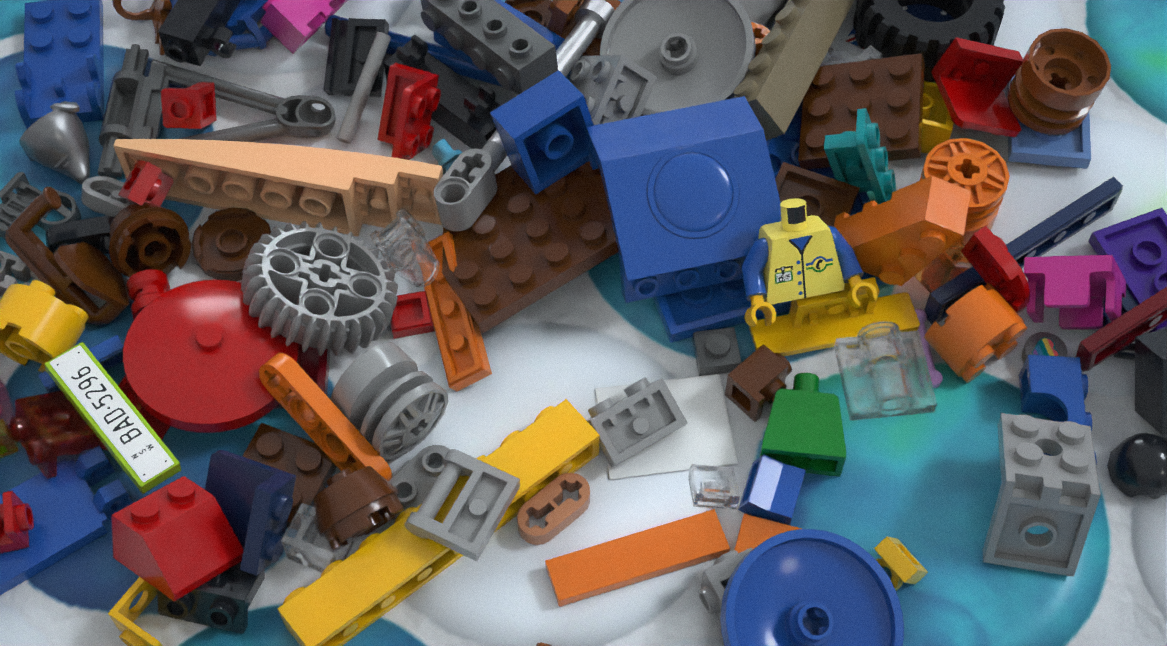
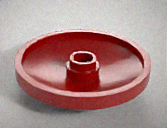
[123,280,299,433]

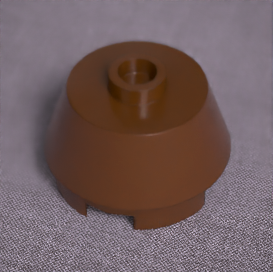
[109,202,191,278]
[313,466,405,551]

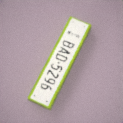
[44,342,181,494]

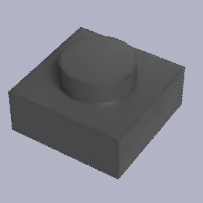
[692,327,742,376]

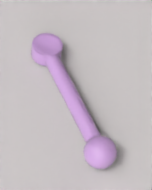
[915,309,943,388]

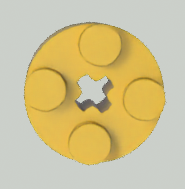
[0,280,89,372]

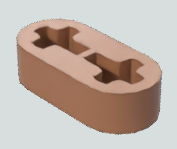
[517,473,590,545]

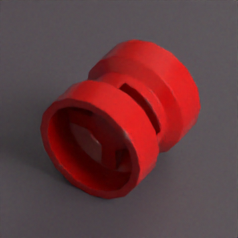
[126,269,170,320]

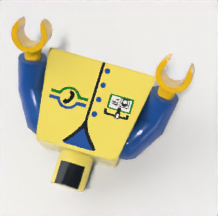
[741,198,877,327]

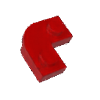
[960,226,1030,315]

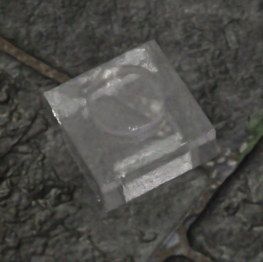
[688,464,740,510]

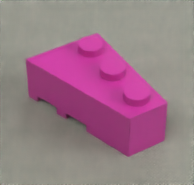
[260,0,348,54]

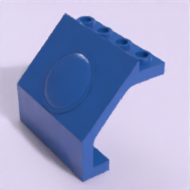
[586,96,781,303]

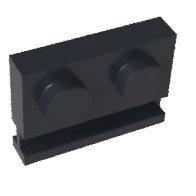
[323,18,389,97]

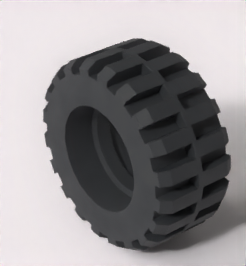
[853,0,1005,82]

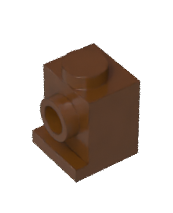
[725,344,792,422]

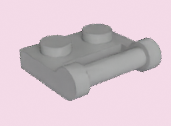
[405,449,520,561]

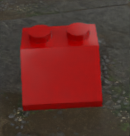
[111,476,244,601]

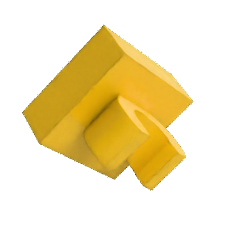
[874,536,928,591]

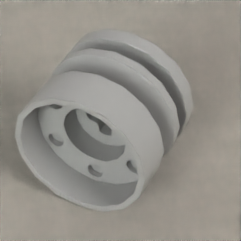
[331,342,448,460]

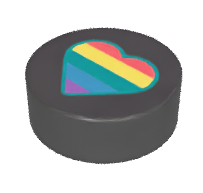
[1022,332,1067,363]

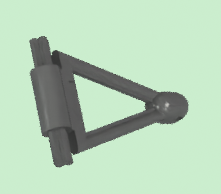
[98,44,336,179]

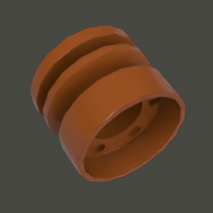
[1007,28,1111,135]

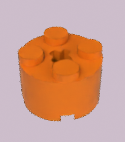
[924,283,1027,383]

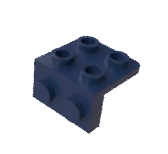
[205,450,296,576]

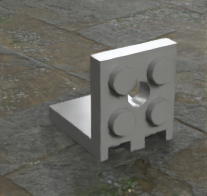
[982,413,1101,577]

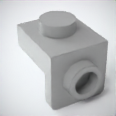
[698,547,753,621]

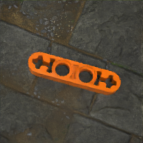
[259,353,392,482]

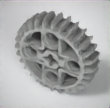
[240,221,398,356]

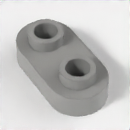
[81,176,134,217]
[389,445,450,520]

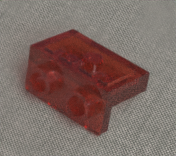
[10,390,100,479]

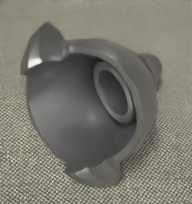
[19,101,90,184]

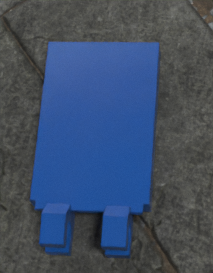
[0,446,134,595]

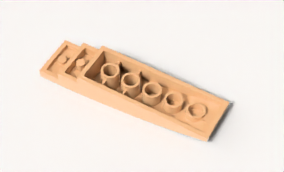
[113,139,443,236]

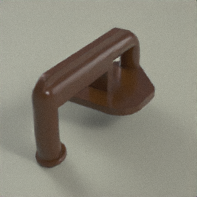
[5,186,129,325]

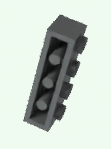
[420,0,558,95]

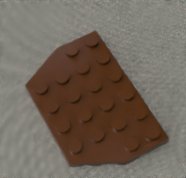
[442,161,618,333]

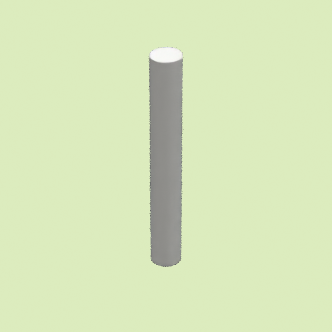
[336,32,391,144]

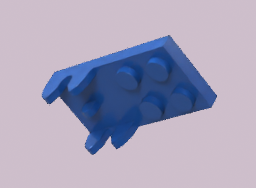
[15,0,104,129]

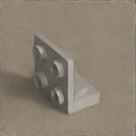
[570,55,657,125]

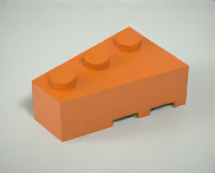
[834,176,971,286]

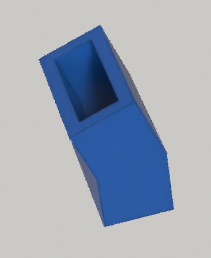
[738,454,806,525]

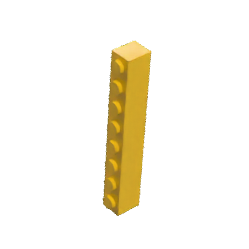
[277,399,600,646]

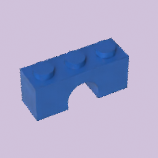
[1019,355,1097,465]

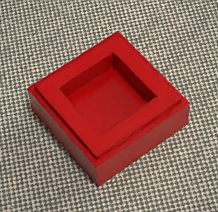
[390,291,434,339]

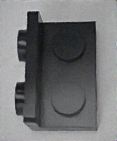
[157,562,265,634]

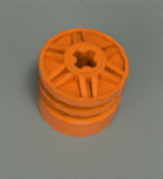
[919,138,1010,246]

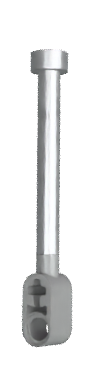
[434,0,615,231]

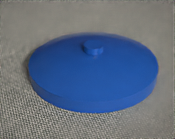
[720,529,904,646]

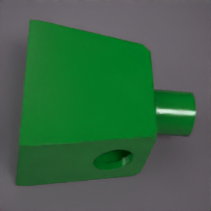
[759,373,846,477]

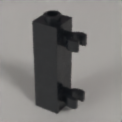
[158,0,241,66]
[384,34,501,149]

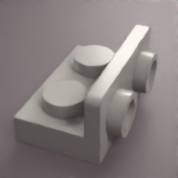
[586,377,688,467]

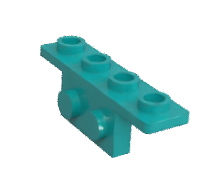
[824,108,896,204]

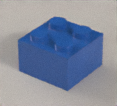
[490,70,594,194]

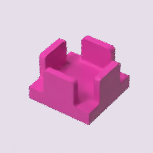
[1024,255,1126,330]

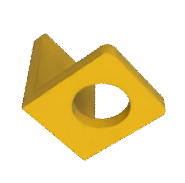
[108,577,162,646]

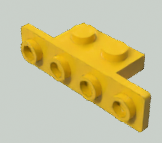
[749,277,920,356]

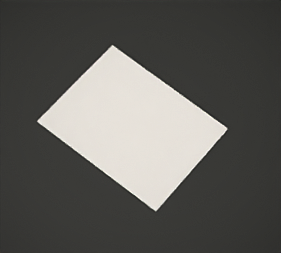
[595,374,738,480]

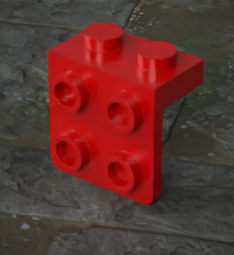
[931,37,1023,137]
[377,63,441,160]

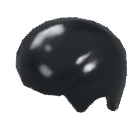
[1107,433,1167,499]

